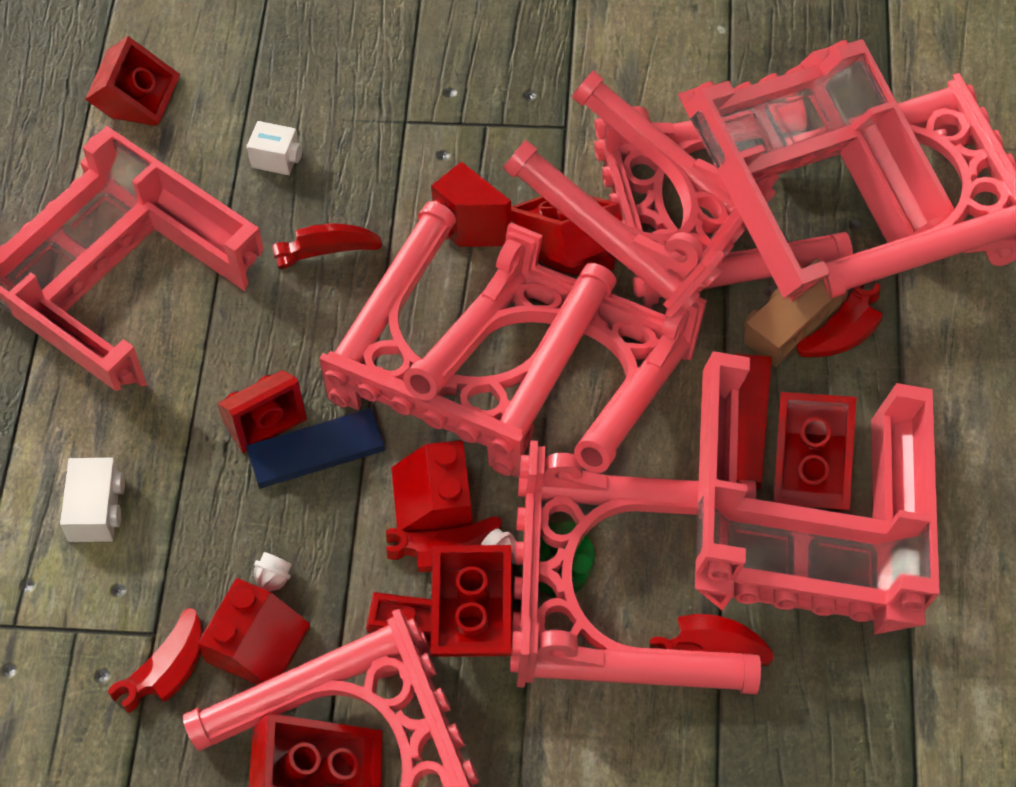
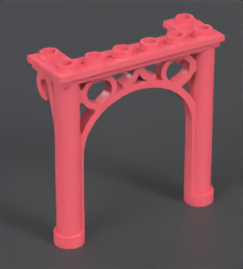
[503,70,779,318]
[763,73,1016,299]
[594,98,853,309]
[319,201,617,478]
[403,223,707,473]
[510,441,761,695]
[183,609,480,787]

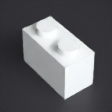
[60,458,125,542]

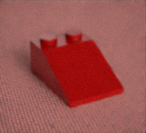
[511,196,622,267]
[773,392,857,510]
[430,545,513,657]
[249,713,383,787]

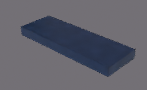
[246,408,385,489]

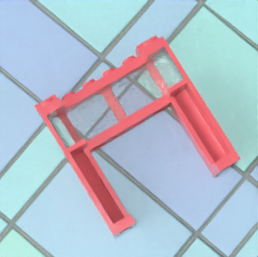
[677,39,955,302]
[0,126,264,391]
[695,351,940,635]

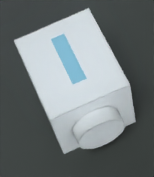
[246,121,302,175]

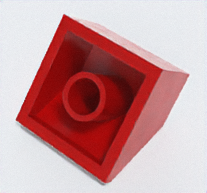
[85,36,180,126]
[431,161,512,247]
[217,370,307,454]
[391,440,473,533]
[198,577,311,685]

